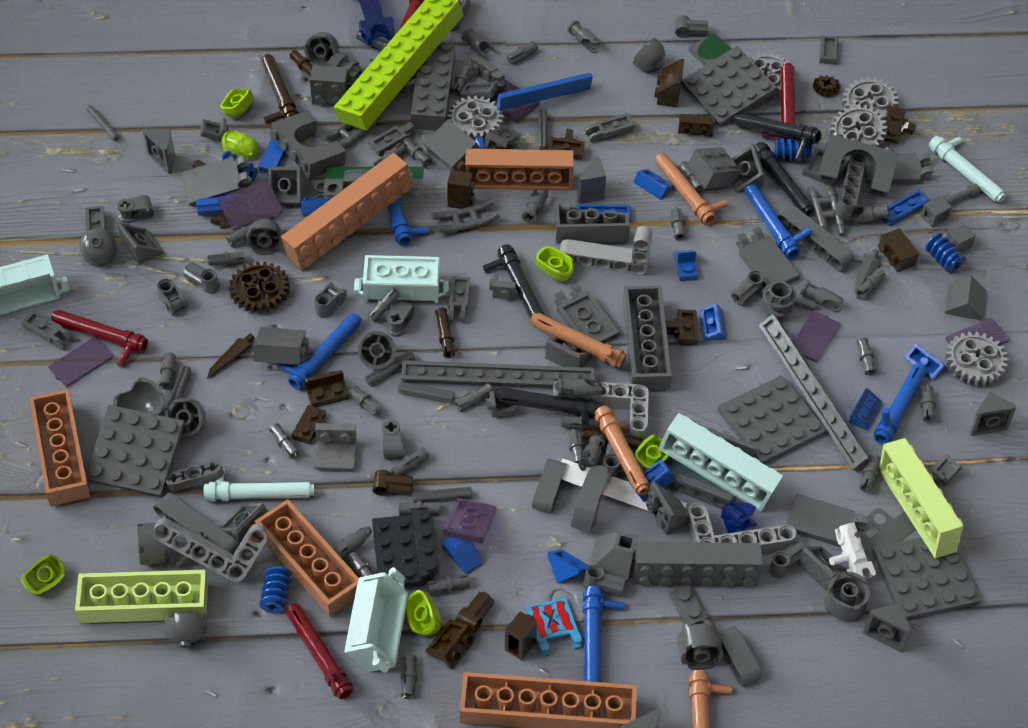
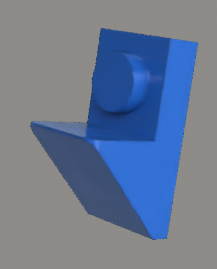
[673,249,699,281]
[441,532,482,574]

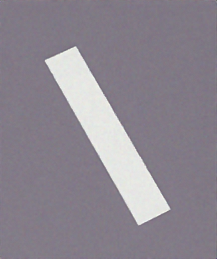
[561,459,687,511]

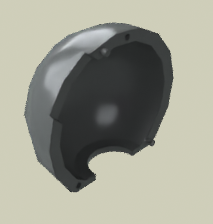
[113,377,164,415]

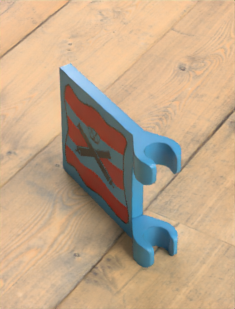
[526,598,582,656]

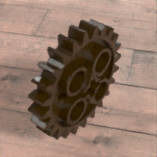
[229,261,290,313]

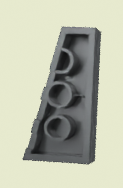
[555,203,630,243]

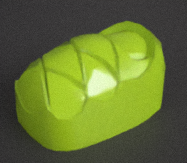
[220,89,254,118]
[222,130,260,161]
[535,246,574,282]
[634,435,669,472]
[21,554,65,595]
[405,590,442,636]

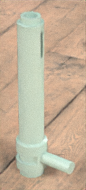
[928,136,1006,203]
[204,468,314,502]

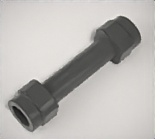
[942,184,980,206]

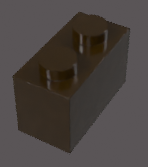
[447,170,475,209]
[878,228,919,272]
[505,611,538,661]

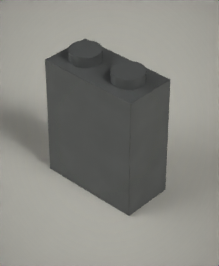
[424,119,480,171]
[254,327,309,365]

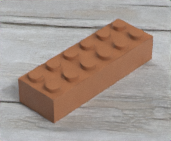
[465,149,574,191]
[29,389,91,507]
[255,499,359,617]

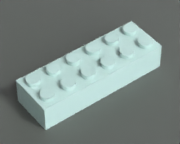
[658,413,783,512]

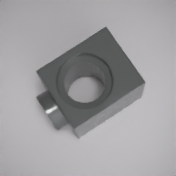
[921,196,952,227]

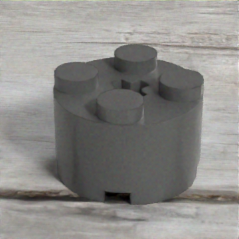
[138,523,169,565]
[825,572,871,622]
[677,623,723,670]

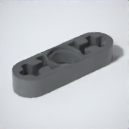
[165,461,224,491]

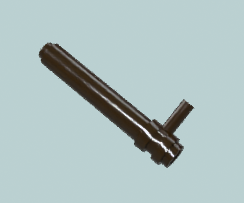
[261,54,299,124]

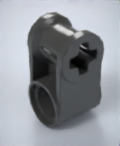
[117,195,154,223]
[157,278,189,315]
[315,282,347,318]
[387,300,415,337]
[382,419,404,458]

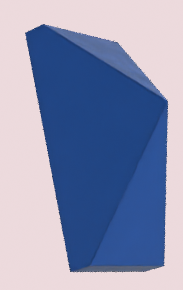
[547,549,589,583]

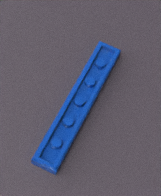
[496,73,593,111]

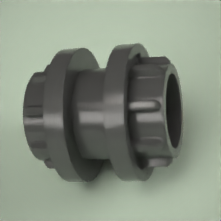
[326,53,362,88]
[761,281,796,319]

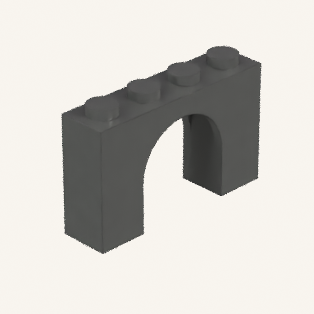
[270,110,346,178]
[817,133,899,197]

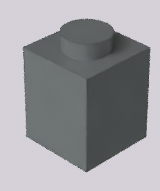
[946,223,976,252]

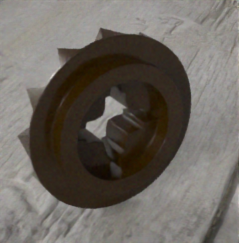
[813,75,840,97]

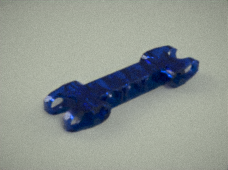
[359,0,395,45]

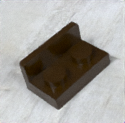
[678,114,714,137]
[305,370,349,407]
[426,619,476,669]

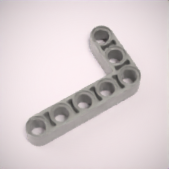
[560,226,652,275]
[553,380,649,440]
[687,503,796,555]
[153,518,267,582]

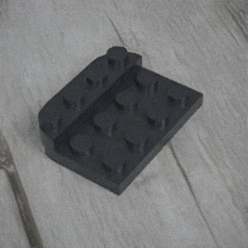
[372,510,439,588]

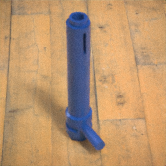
[745,184,812,259]
[387,198,429,246]
[278,313,362,390]
[874,363,927,445]
[583,586,625,682]

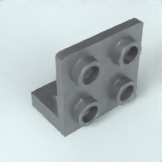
[314,423,357,470]

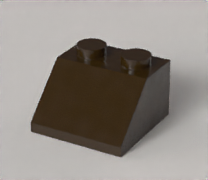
[654,59,684,108]

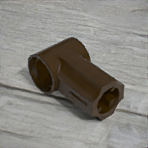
[372,470,413,496]
[455,592,494,634]

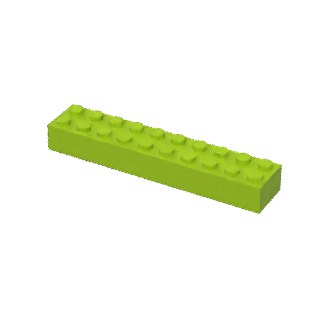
[334,0,464,131]

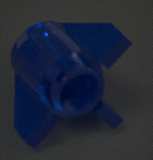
[721,502,757,534]

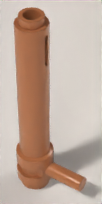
[655,153,728,225]
[530,313,627,368]
[595,406,650,496]
[689,670,732,728]

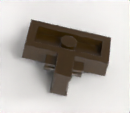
[884,105,916,144]
[548,129,585,159]
[665,309,699,344]
[292,405,328,445]

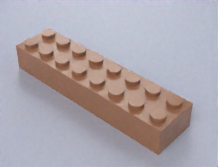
[281,153,413,271]
[460,672,637,728]

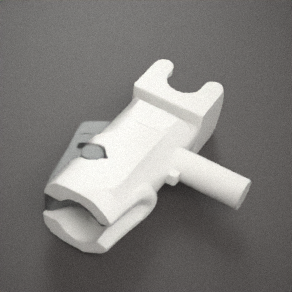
[829,522,876,580]

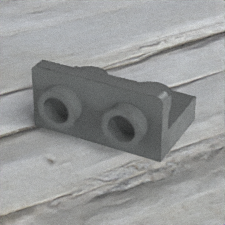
[484,125,521,149]

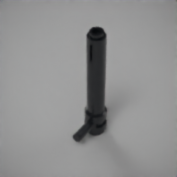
[733,113,822,160]
[755,142,814,216]
[482,244,545,324]
[494,387,600,426]

